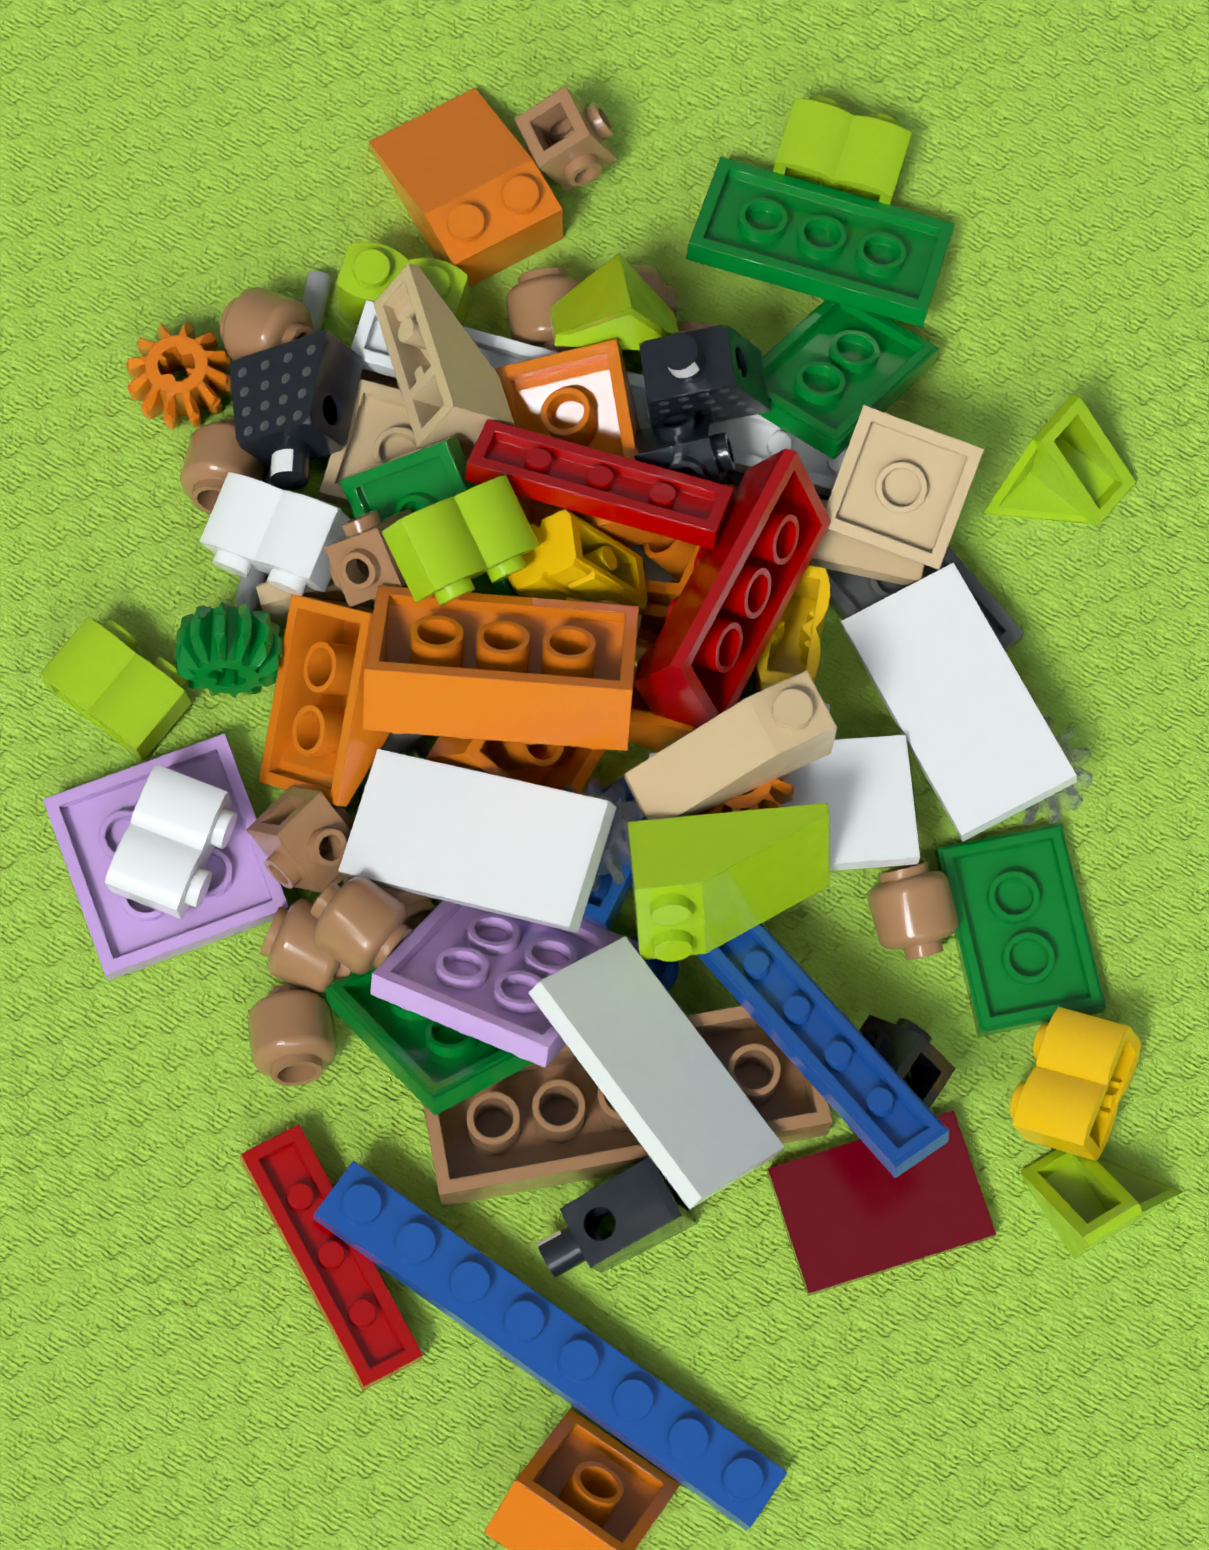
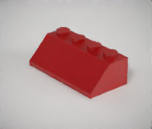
[634,448,831,728]

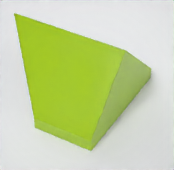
[549,253,679,350]
[982,395,1136,527]
[1020,1150,1182,1259]

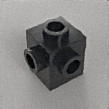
[634,412,735,485]
[859,1014,956,1109]

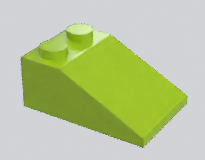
[628,803,829,962]

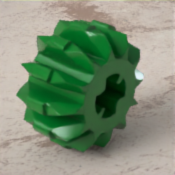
[174,602,283,698]

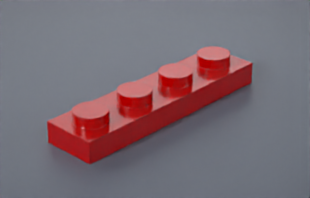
[465,419,734,550]
[240,1125,423,1391]

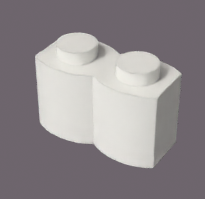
[199,472,351,596]
[104,764,237,919]

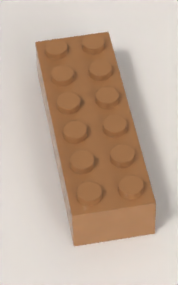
[423,1006,832,1207]

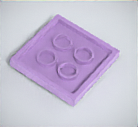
[43,733,289,981]
[370,901,639,1068]

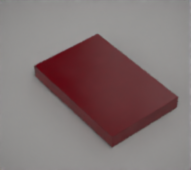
[767,1110,996,1296]

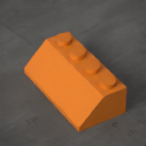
[363,585,639,751]

